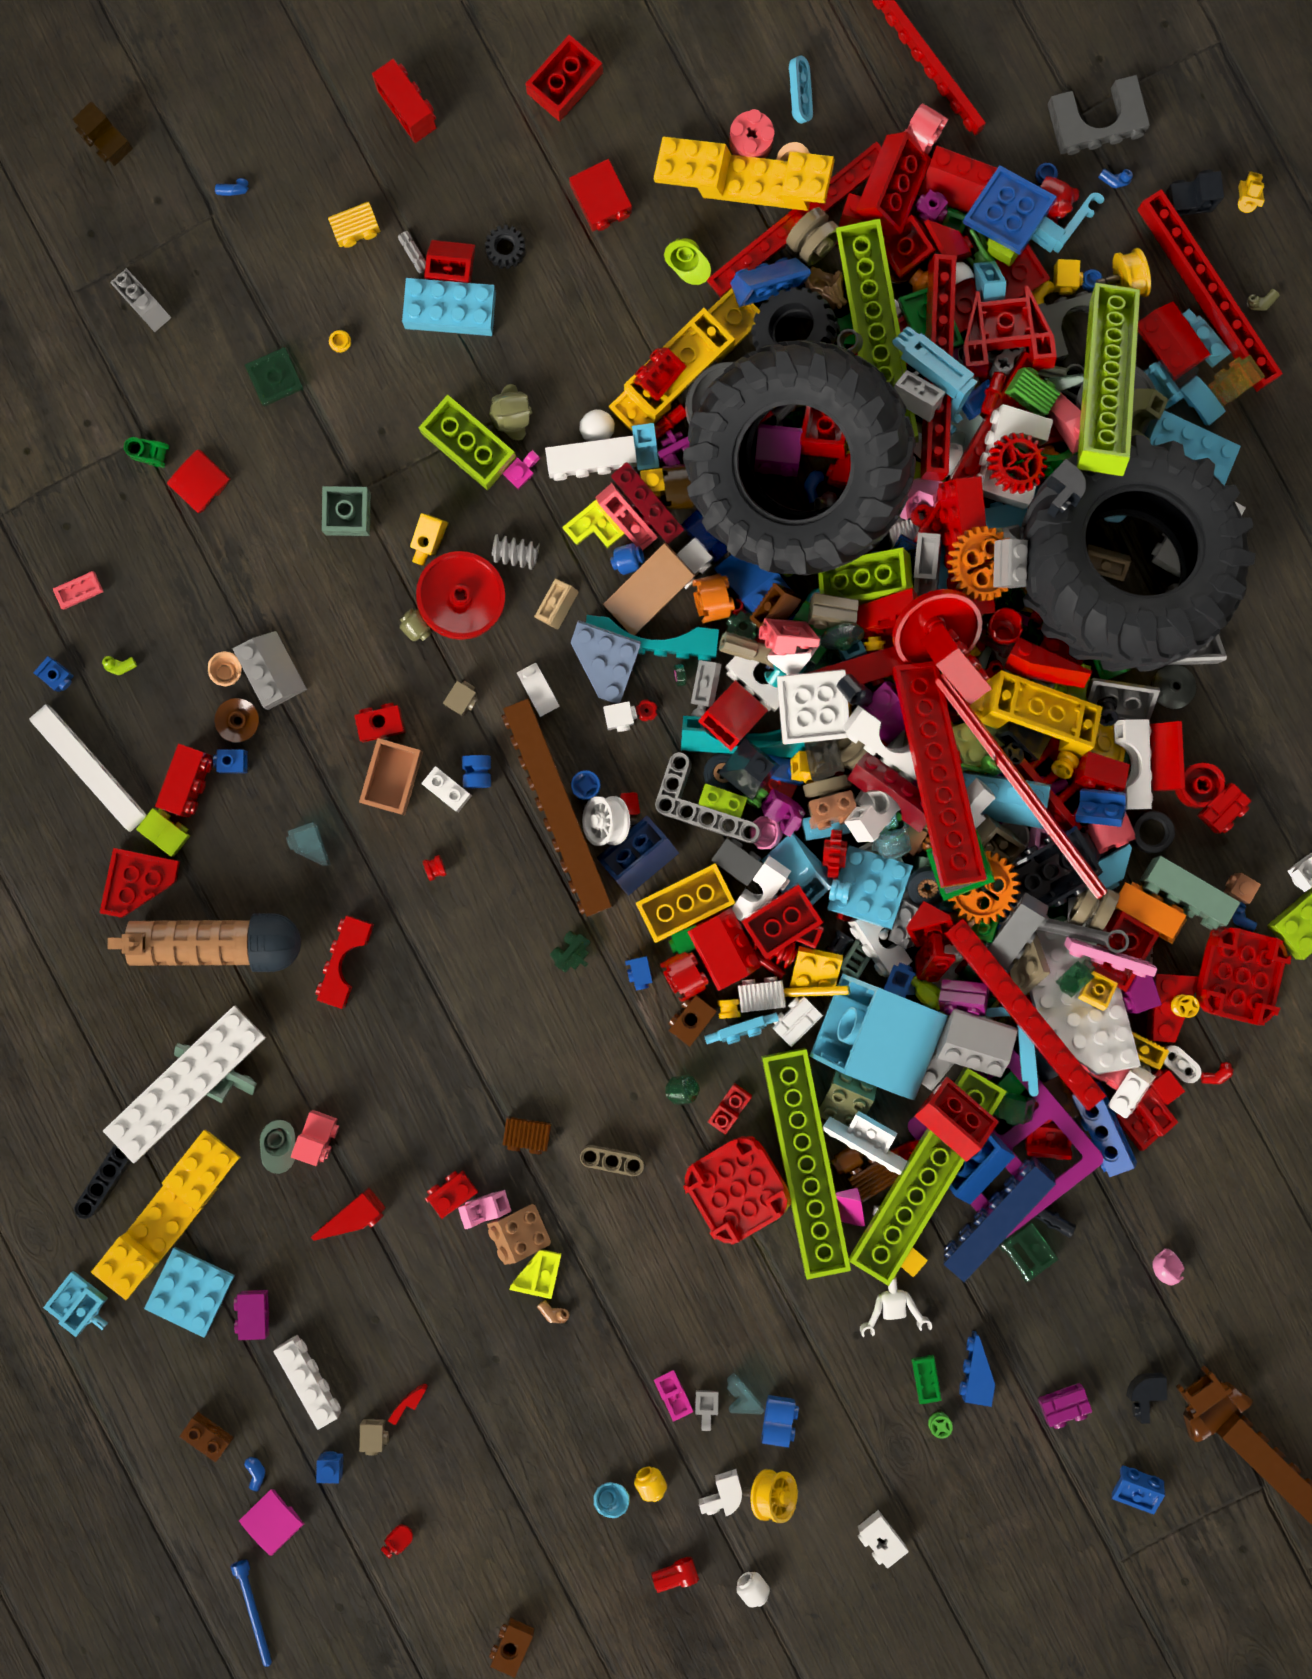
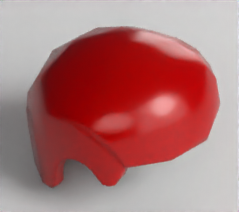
[988,607,1023,645]

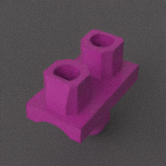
[658,430,690,466]

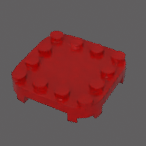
[1196,927,1291,1025]
[683,1136,791,1245]

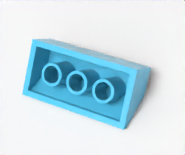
[963,771,1051,829]

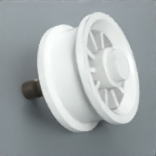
[582,796,637,846]

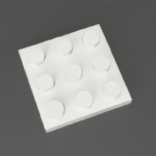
[777,669,849,744]

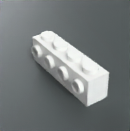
[545,436,637,481]
[273,1335,341,1430]

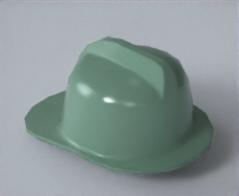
[259,1120,295,1174]

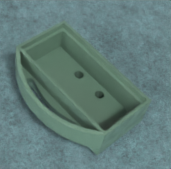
[1140,856,1240,930]

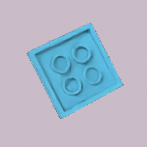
[828,846,913,930]
[144,1247,235,1338]

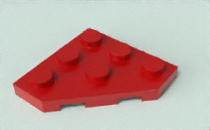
[100,848,180,918]

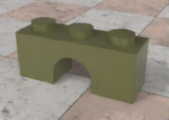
[1131,389,1169,442]

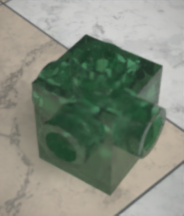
[726,611,759,640]

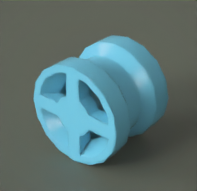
[829,878,852,904]

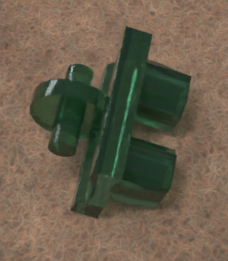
[550,931,591,973]
[1055,959,1095,998]

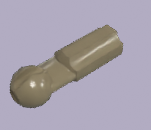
[719,632,774,668]

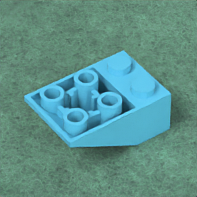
[761,833,837,905]

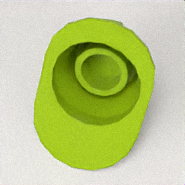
[664,238,711,285]

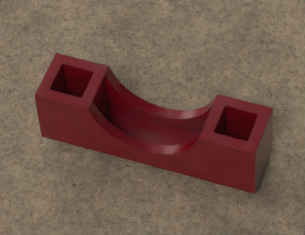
[847,752,927,833]

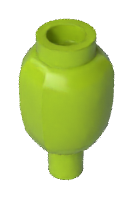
[911,976,941,1011]

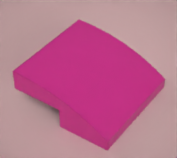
[239,1489,304,1556]

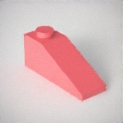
[1047,392,1081,454]
[595,483,658,551]

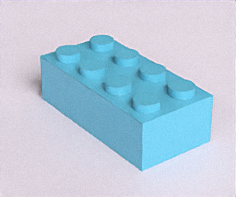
[402,278,496,336]
[1144,410,1241,485]

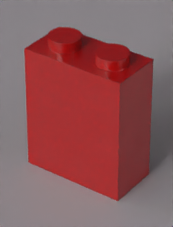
[569,159,632,232]
[698,680,768,751]

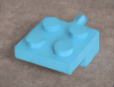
[43,1271,108,1337]

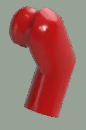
[1201,1062,1234,1084]

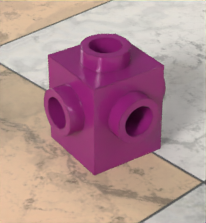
[915,190,948,225]

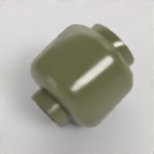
[400,608,432,641]

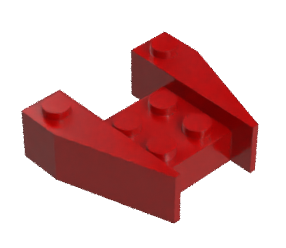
[962,286,1057,377]
[1004,610,1092,688]

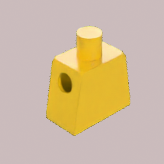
[410,513,449,566]

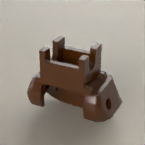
[1176,1366,1253,1442]

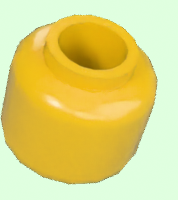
[634,1466,667,1502]

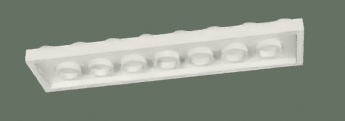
[103,1005,266,1163]

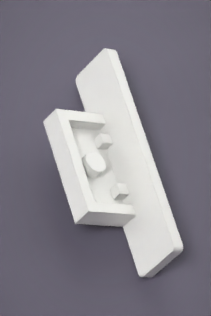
[823,1111,907,1175]

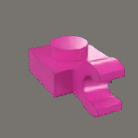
[502,450,540,490]

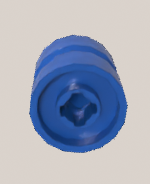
[462,755,491,788]
[571,770,601,801]

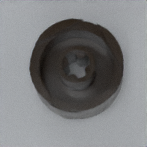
[662,464,694,511]

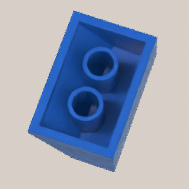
[730,258,811,307]
[949,1132,1015,1204]

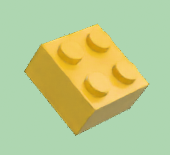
[1078,970,1118,1011]

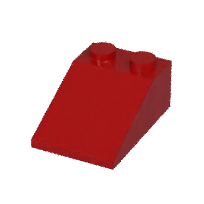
[1088,910,1160,992]
[311,1188,386,1241]

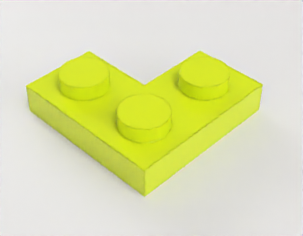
[562,500,625,548]

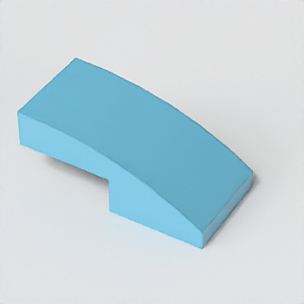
[1180,376,1226,425]
[632,423,659,470]

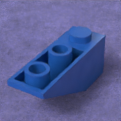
[959,1331,995,1407]

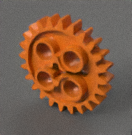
[947,526,1010,601]
[948,851,1021,924]

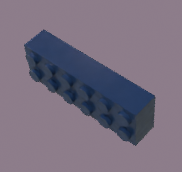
[943,1156,1056,1282]

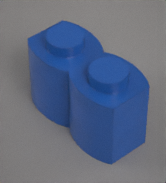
[761,1395,799,1447]

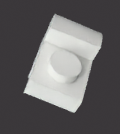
[517,663,560,717]
[1288,853,1312,892]
[699,1469,742,1516]

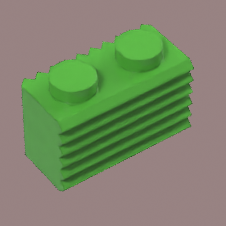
[1005,367,1060,416]

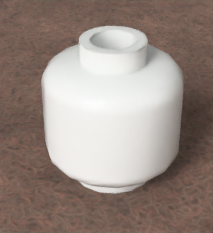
[736,1572,770,1607]

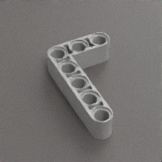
[655,752,761,843]

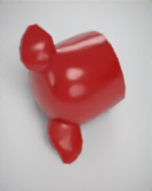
[1040,176,1080,225]

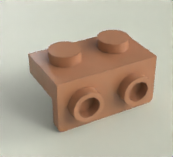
[809,790,857,830]

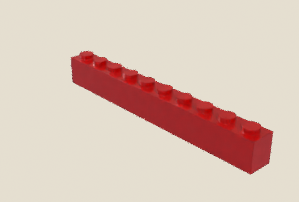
[1137,189,1283,392]
[920,254,957,481]

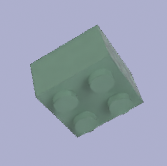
[322,486,371,536]

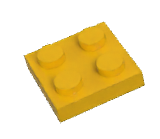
[790,946,843,996]

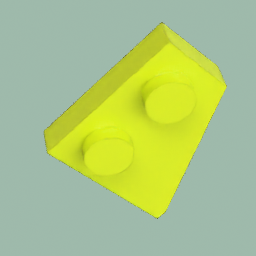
[509,1249,561,1299]

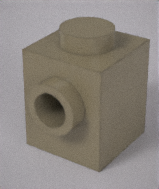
[443,681,478,717]
[359,1419,389,1456]

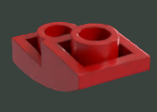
[707,1083,752,1135]

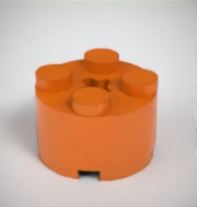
[693,574,735,623]

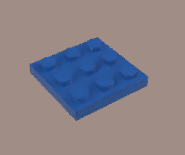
[963,165,1057,255]

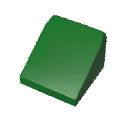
[942,207,967,234]

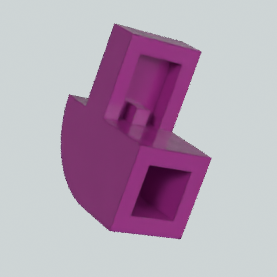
[761,789,806,837]

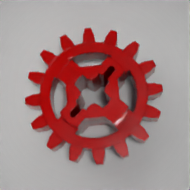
[822,829,847,878]

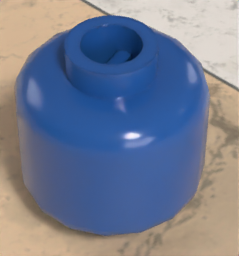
[610,543,645,575]

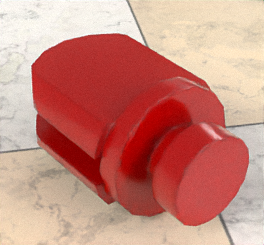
[381,1524,413,1559]

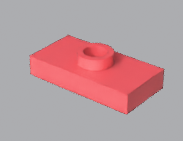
[53,571,104,610]

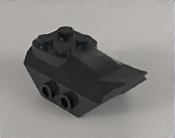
[1002,825,1103,907]

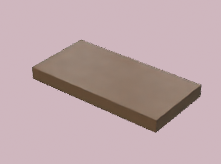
[603,543,696,635]

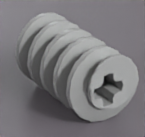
[492,534,539,570]

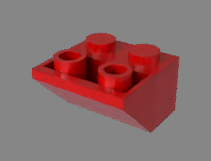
[424,240,476,283]

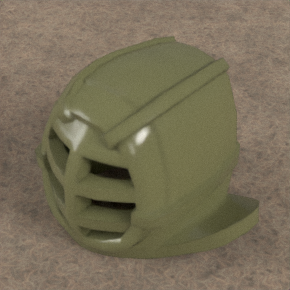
[489,384,532,441]

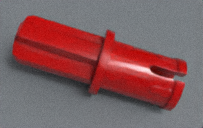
[981,372,1007,415]
[654,404,686,440]

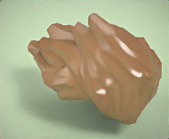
[805,267,848,310]

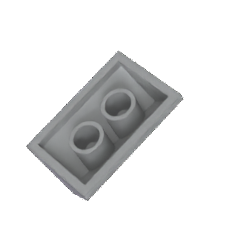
[1168,634,1227,665]
[1086,678,1160,721]

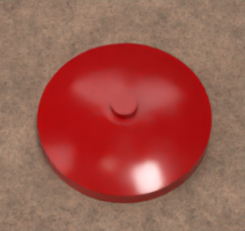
[416,551,505,640]
[892,589,982,670]

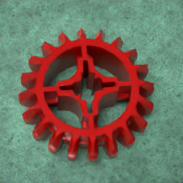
[986,433,1048,494]

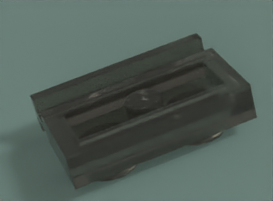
[804,739,844,782]

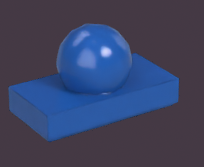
[962,379,990,421]

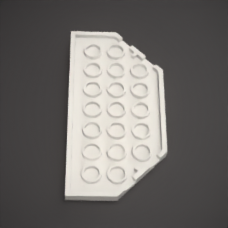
[1029,897,1141,1075]

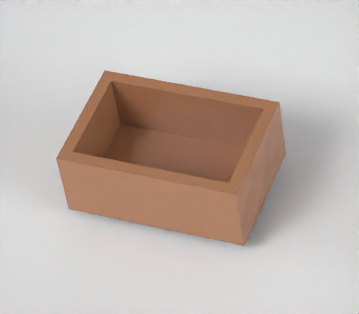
[359,738,423,816]

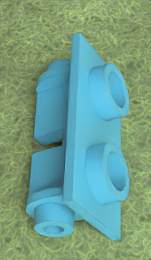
[1144,361,1185,409]

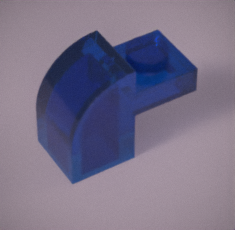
[681,510,728,563]

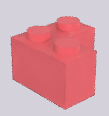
[291,1110,339,1166]

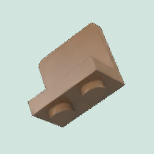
[487,1204,551,1265]

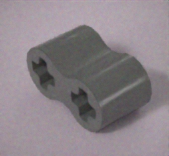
[989,347,1024,380]

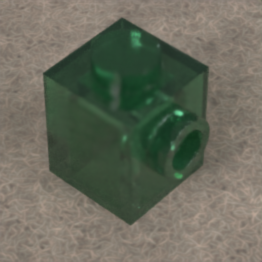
[998,1093,1035,1125]

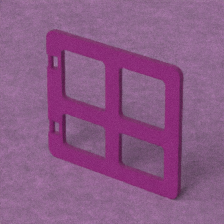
[908,1048,1103,1238]

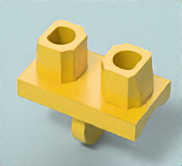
[1238,172,1264,213]

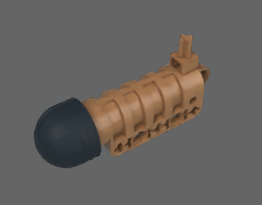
[108,914,301,972]

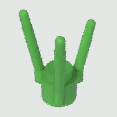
[965,229,995,267]
[960,739,1002,776]

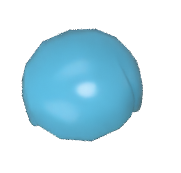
[594,1482,629,1518]

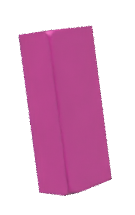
[836,1188,865,1226]

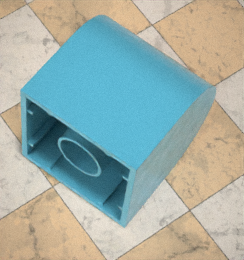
[810,973,948,1100]

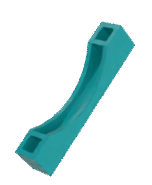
[586,615,719,662]
[681,716,816,758]

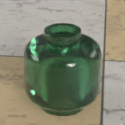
[665,1075,700,1105]

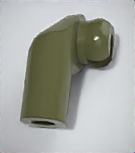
[1247,289,1280,311]

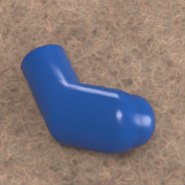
[1232,902,1257,932]
[244,1457,265,1491]

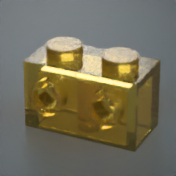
[1208,355,1265,406]

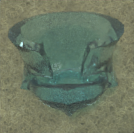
[872,813,912,860]

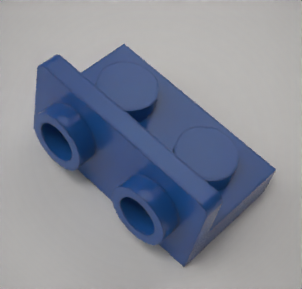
[1076,788,1126,827]
[1112,1465,1165,1514]

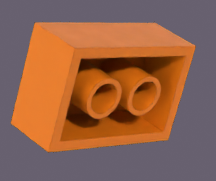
[1115,882,1186,944]

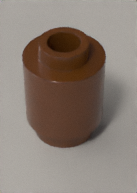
[831,1147,865,1175]

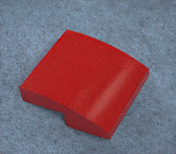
[167,449,231,513]
[1115,1087,1178,1151]

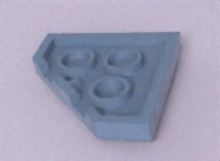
[571,620,641,704]

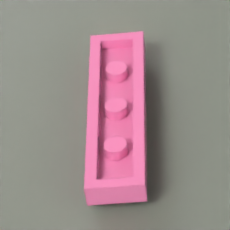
[1064,937,1157,977]

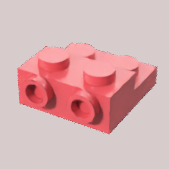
[759,618,820,656]

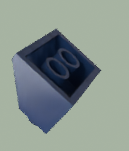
[597,816,679,896]

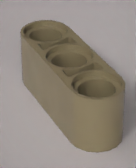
[580,1145,644,1176]

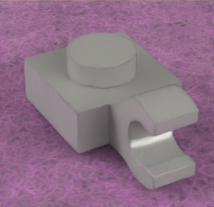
[695,1390,718,1431]

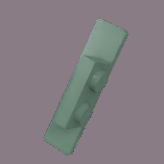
[174,1043,257,1103]

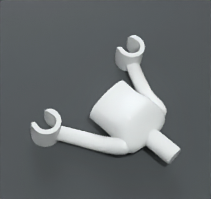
[860,1277,932,1337]

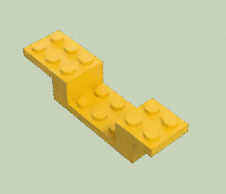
[654,137,835,211]
[609,288,760,433]
[957,670,1125,762]
[91,1129,240,1300]

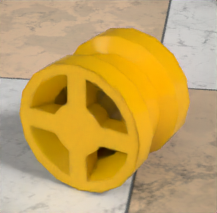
[1051,751,1079,779]
[1171,994,1200,1018]
[718,999,741,1019]

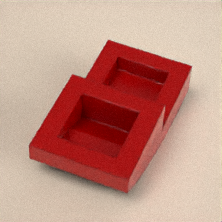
[388,1383,428,1425]

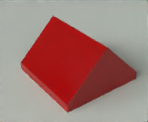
[906,901,954,947]

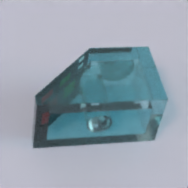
[286,822,331,866]

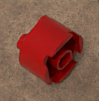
[1175,763,1225,808]
[660,952,709,1002]

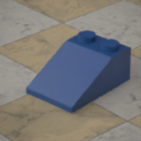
[714,554,791,616]

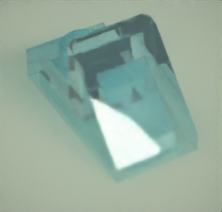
[727,1373,764,1414]

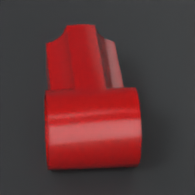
[651,1557,699,1593]

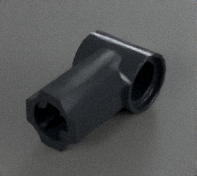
[836,674,874,707]

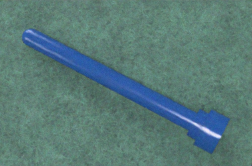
[230,1559,272,1667]

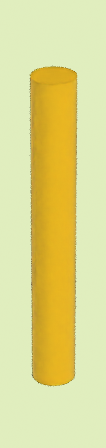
[784,986,850,997]

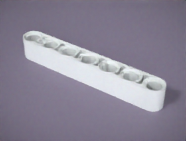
[29,704,147,832]

